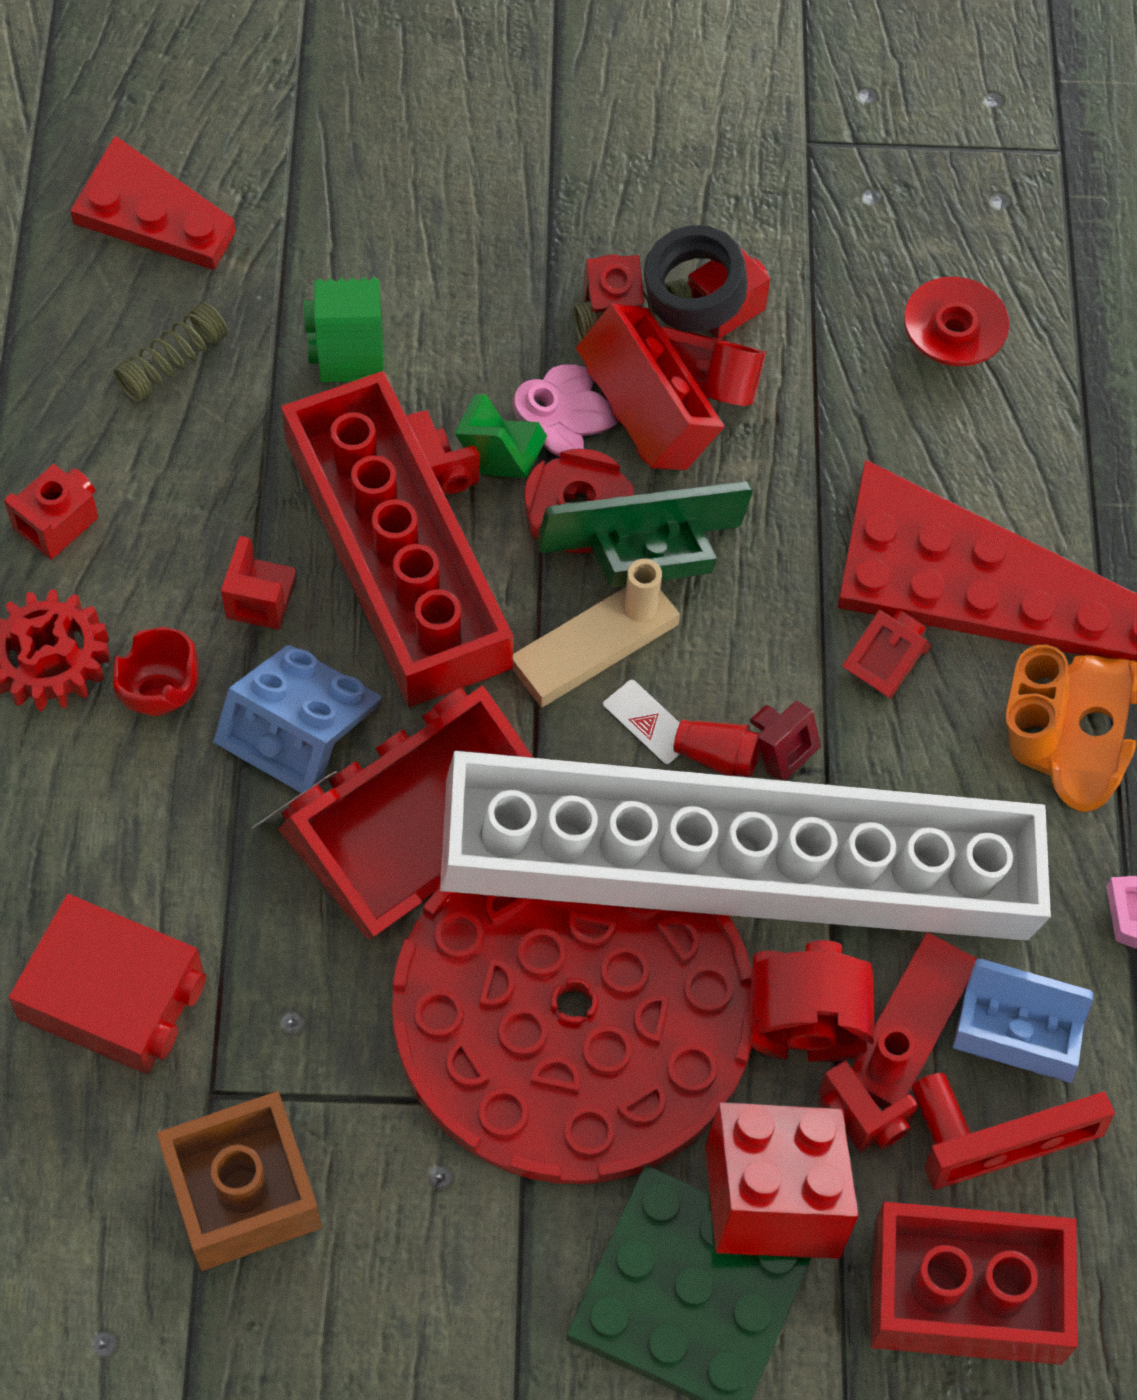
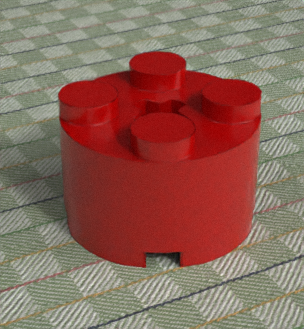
[751,940,874,1062]

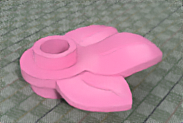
[512,365,618,457]

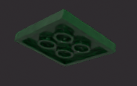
[566,1166,812,1400]

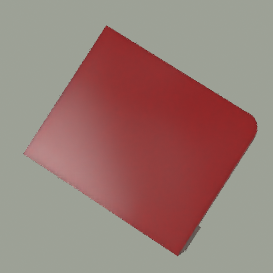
[221,536,297,630]

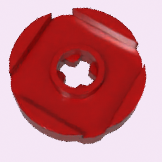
[524,448,634,554]

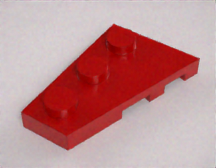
[70,136,236,270]

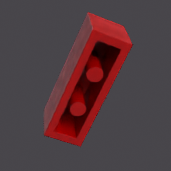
[576,303,725,470]

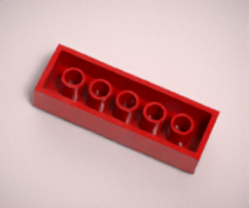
[281,371,514,708]

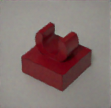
[750,700,821,781]

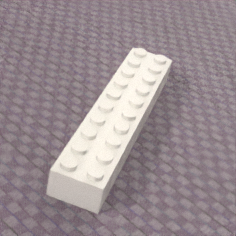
[440,751,1051,941]

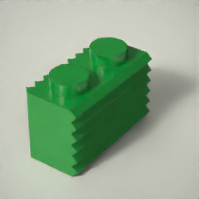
[304,277,384,382]

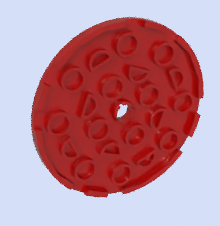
[392,888,756,1184]

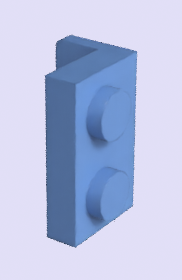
[952,959,1093,1083]

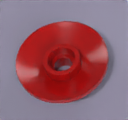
[904,276,1010,366]

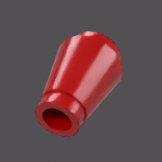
[673,719,760,778]

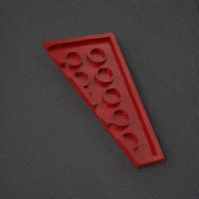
[837,459,1137,662]

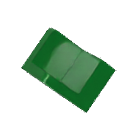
[454,394,547,478]

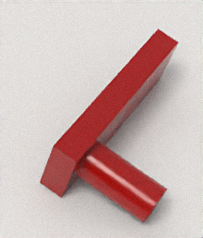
[851,932,977,1109]
[912,1073,1115,1190]

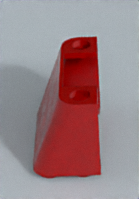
[278,685,534,940]

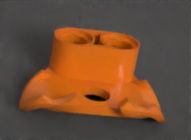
[1006,645,1137,812]

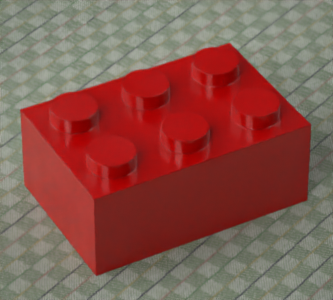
[870,1202,1078,1365]

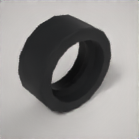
[643,225,748,332]

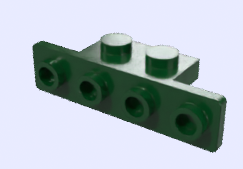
[536,482,753,587]

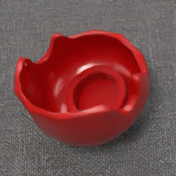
[113,627,199,716]

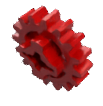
[0,589,111,711]

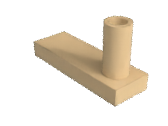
[512,559,680,708]

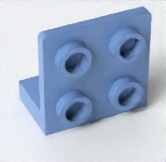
[213,645,381,793]

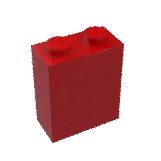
[8,893,206,1075]

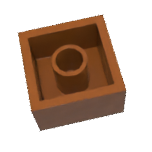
[156,1091,322,1271]

